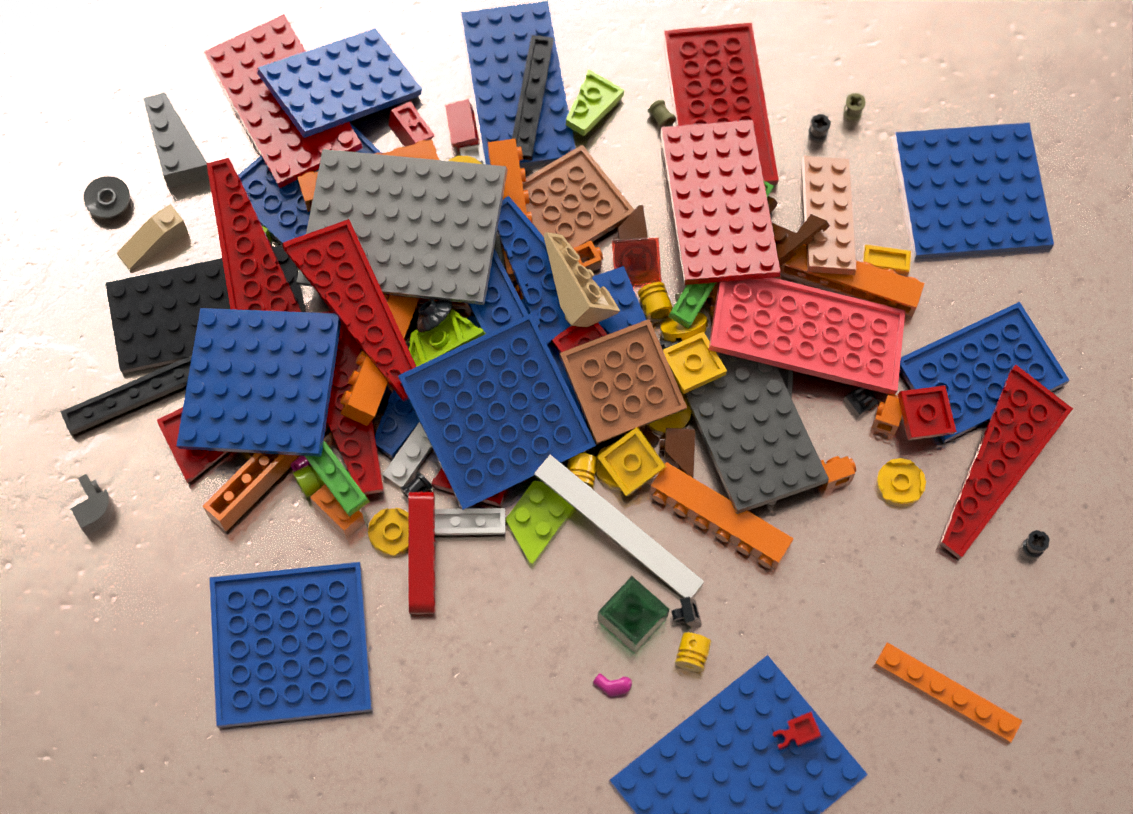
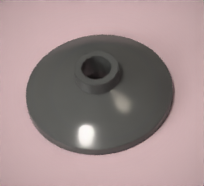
[83,176,130,218]

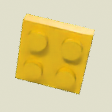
[663,332,727,394]
[597,427,667,496]

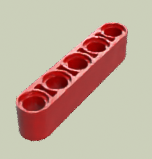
[408,492,435,614]

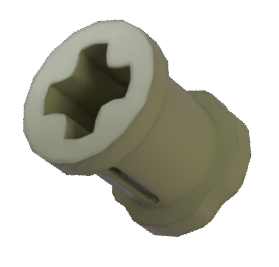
[843,93,866,122]
[647,99,676,130]

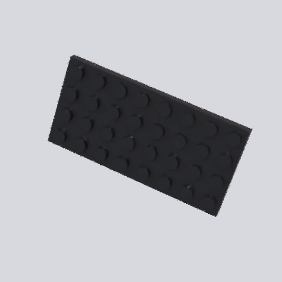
[105,245,306,374]

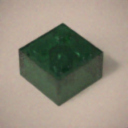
[597,576,670,653]

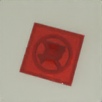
[612,237,661,286]

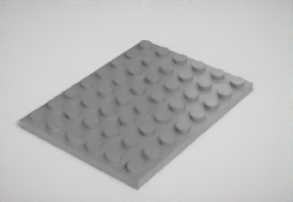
[297,149,508,305]

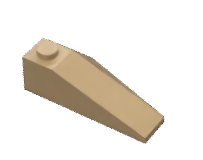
[543,232,620,327]

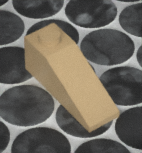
[116,203,189,271]

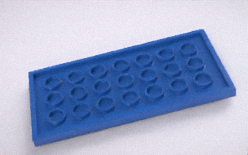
[460,0,576,167]

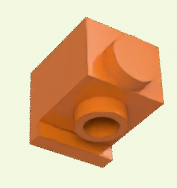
[573,241,604,271]
[871,394,902,435]
[820,456,856,491]

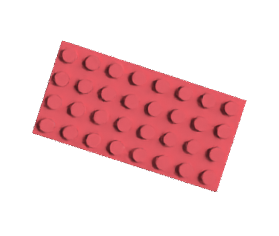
[708,278,905,394]

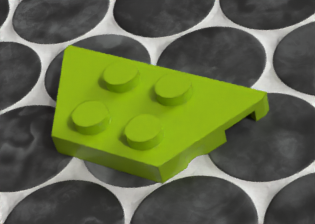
[409,310,486,367]
[505,481,575,567]

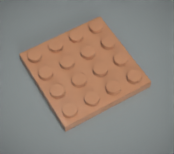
[522,145,634,248]
[559,319,687,444]

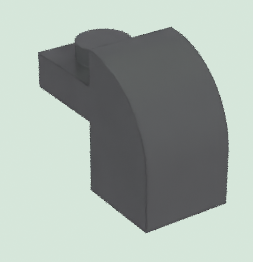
[70,474,114,536]

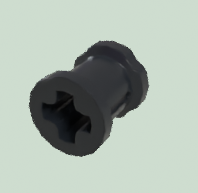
[808,114,831,143]
[400,472,433,499]
[1022,530,1050,559]

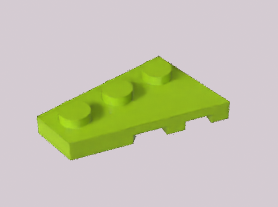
[566,69,625,136]

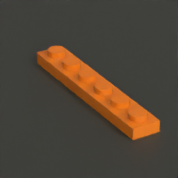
[874,642,1022,744]

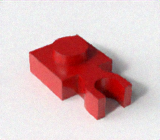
[772,712,822,750]

